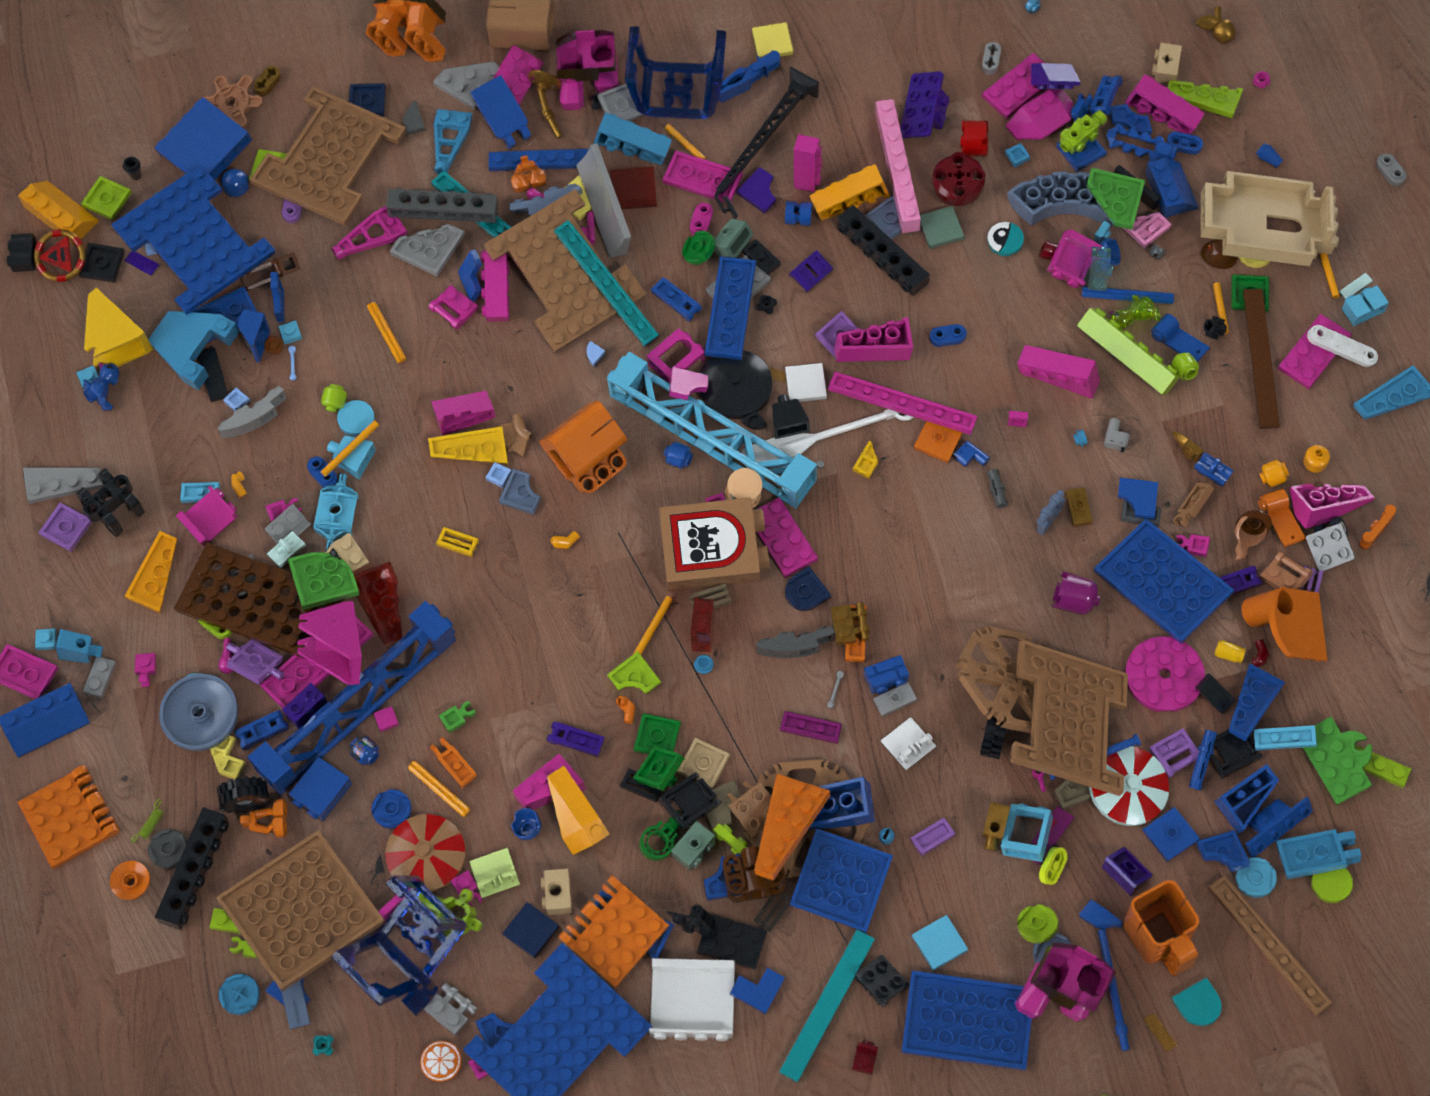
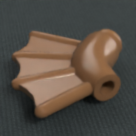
[494,414,533,457]

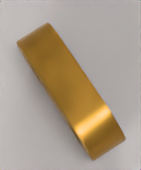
[253,66,281,96]

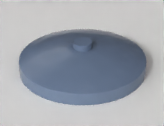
[159,674,239,751]

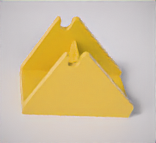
[84,288,153,367]

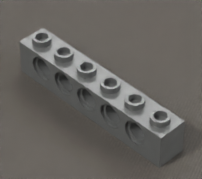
[386,188,499,223]

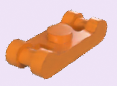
[1359,504,1396,550]

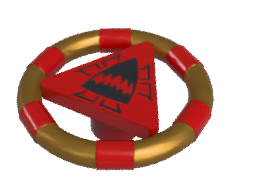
[34,229,86,282]

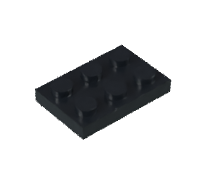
[697,914,767,971]

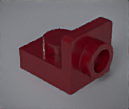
[852,1041,878,1075]

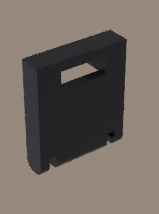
[1209,729,1263,779]
[659,772,721,830]

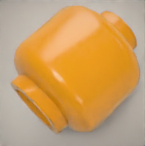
[1303,445,1330,473]
[1259,460,1289,488]

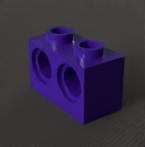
[282,683,327,729]

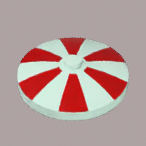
[1089,746,1169,826]

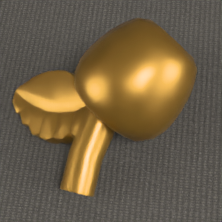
[1196,6,1236,44]

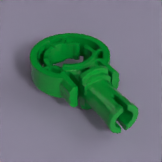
[639,810,681,861]

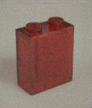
[610,166,657,210]
[690,598,715,653]

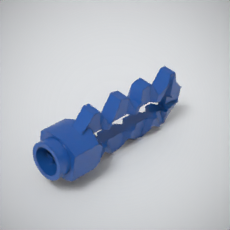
[1106,124,1178,161]

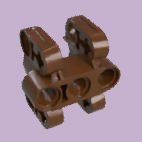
[723,846,786,903]

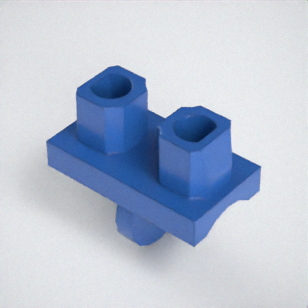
[1194,452,1234,487]

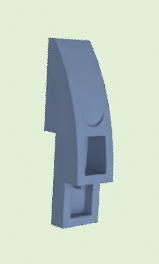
[509,184,583,216]

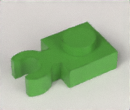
[439,701,476,734]

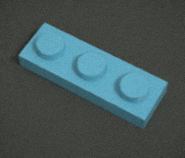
[1254,725,1317,751]

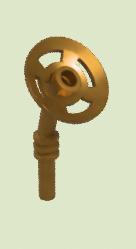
[527,70,563,139]

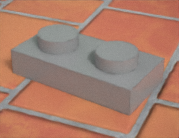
[83,657,117,699]

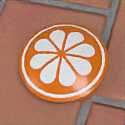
[420,1041,461,1082]

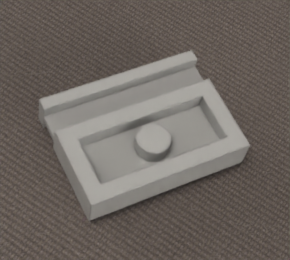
[263,504,311,544]

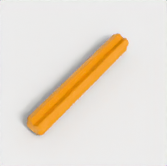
[367,302,406,363]
[408,760,470,817]

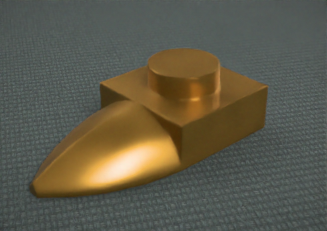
[1172,431,1204,463]

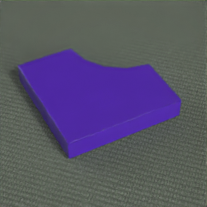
[737,167,776,214]

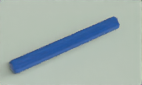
[1082,286,1174,304]

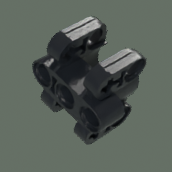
[76,468,145,537]

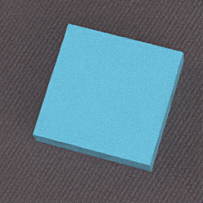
[912,915,968,971]

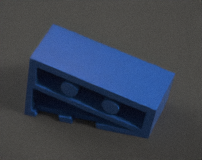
[1214,764,1279,834]

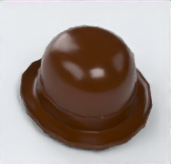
[1201,239,1237,269]

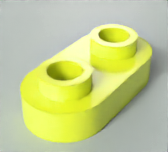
[1039,847,1068,885]

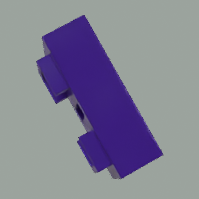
[789,250,833,292]

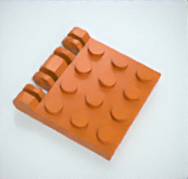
[18,765,120,869]
[558,875,670,988]

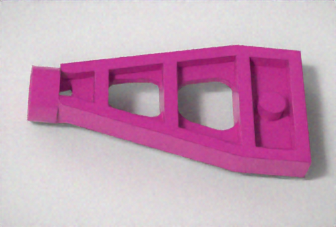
[332,206,407,261]

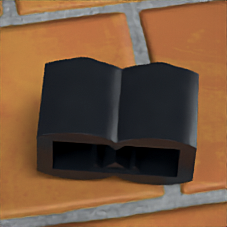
[6,233,37,272]

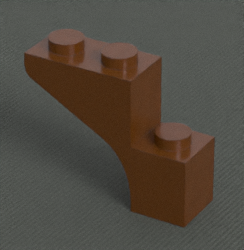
[241,252,301,291]

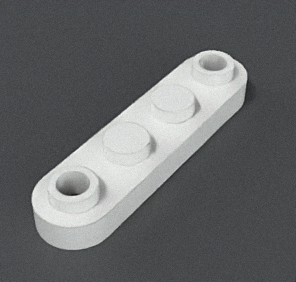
[1307,325,1378,367]

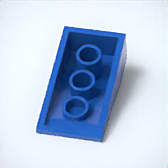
[807,777,875,831]

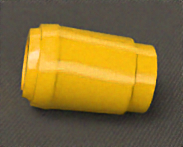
[1214,640,1246,663]

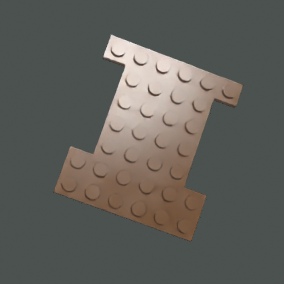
[250,86,406,226]
[483,189,646,353]
[1011,640,1128,796]

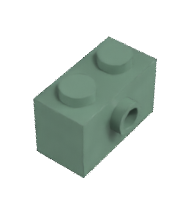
[714,219,754,258]
[671,821,716,871]

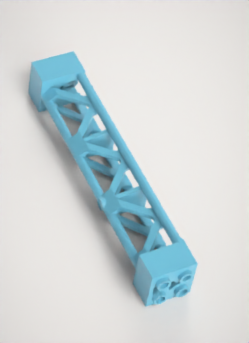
[607,352,817,509]

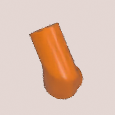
[616,696,635,724]

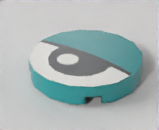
[987,222,1024,257]

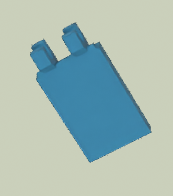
[1276,829,1362,880]

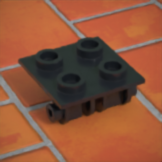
[666,905,719,937]
[855,955,910,1007]

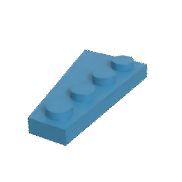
[1353,365,1430,420]

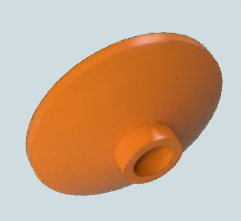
[110,861,150,900]

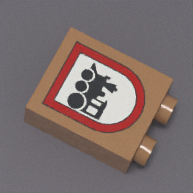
[659,498,770,591]

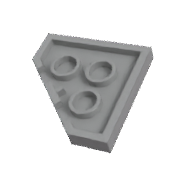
[433,62,500,111]
[390,224,465,277]

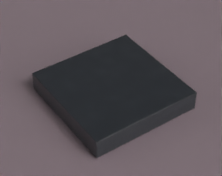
[79,243,125,283]

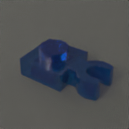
[401,978,439,1016]

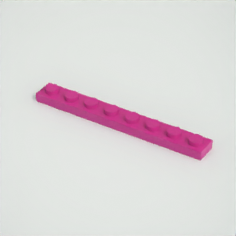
[829,372,977,435]

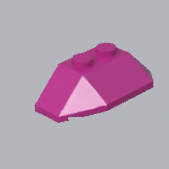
[1005,89,1074,140]

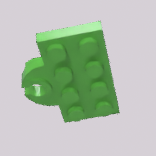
[1303,717,1373,805]

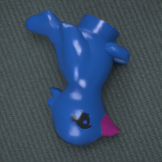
[83,362,120,411]

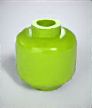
[1171,352,1199,380]
[321,384,347,413]

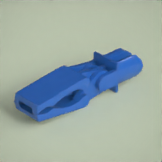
[716,50,780,103]

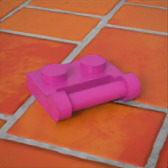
[428,285,478,329]

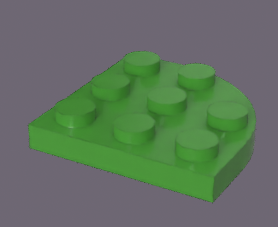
[288,552,359,610]

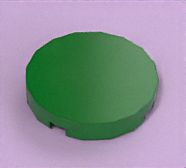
[682,230,716,265]

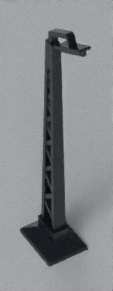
[714,66,819,220]

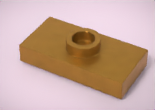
[1065,487,1093,527]

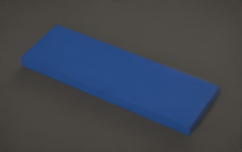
[705,256,756,360]

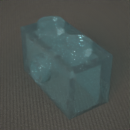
[1088,246,1113,291]

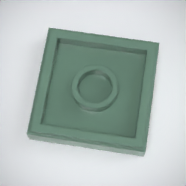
[920,206,964,249]

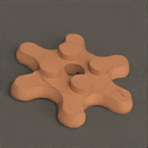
[199,75,263,128]

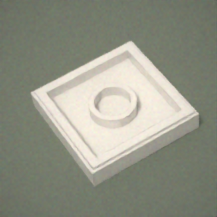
[785,363,827,402]

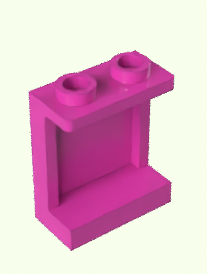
[1047,229,1102,288]

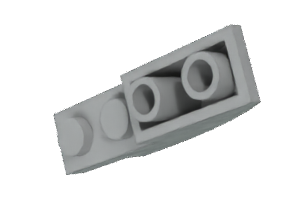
[217,386,287,439]

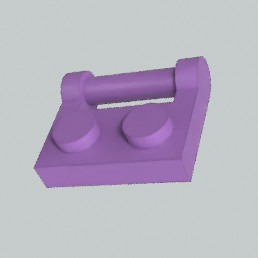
[1149,728,1199,778]

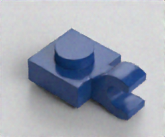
[1071,93,1093,122]

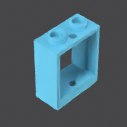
[1001,803,1053,862]

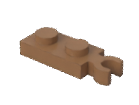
[1173,483,1214,527]

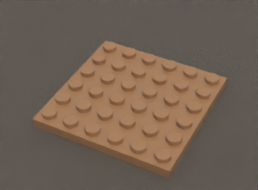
[216,830,385,992]

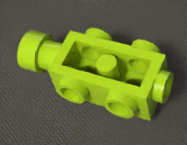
[1060,110,1107,154]

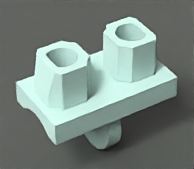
[267,531,306,568]

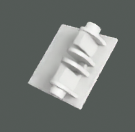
[881,717,936,770]

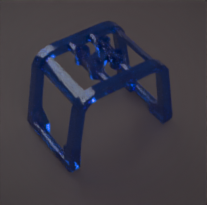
[624,26,727,119]
[331,875,467,1006]

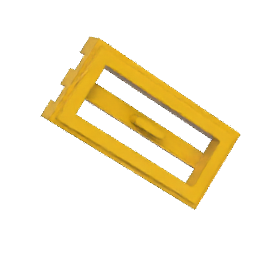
[436,527,479,558]

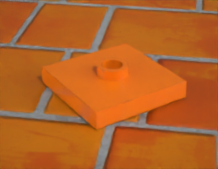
[914,421,963,463]

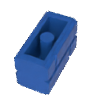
[864,655,909,694]

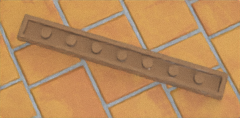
[1208,875,1333,1016]

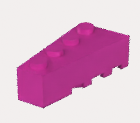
[1124,74,1205,135]
[834,317,913,362]
[1017,345,1100,399]

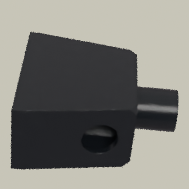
[772,394,810,439]

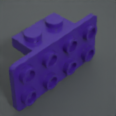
[900,71,949,139]

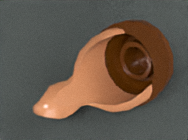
[1235,510,1272,560]

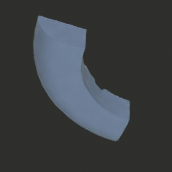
[1007,171,1113,228]

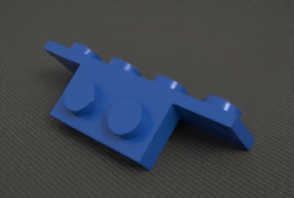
[1246,797,1313,858]

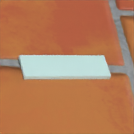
[1339,273,1373,299]

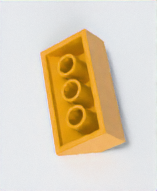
[18,181,99,246]

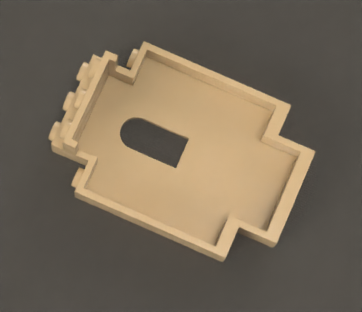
[1201,171,1339,266]

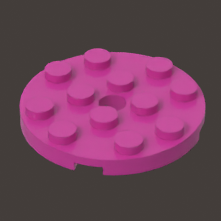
[1125,636,1205,712]

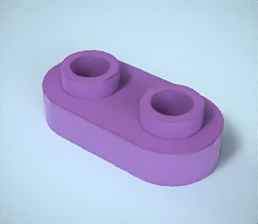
[282,199,302,223]

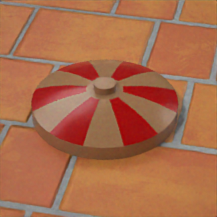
[385,814,466,894]

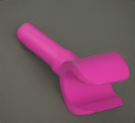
[1032,769,1046,792]

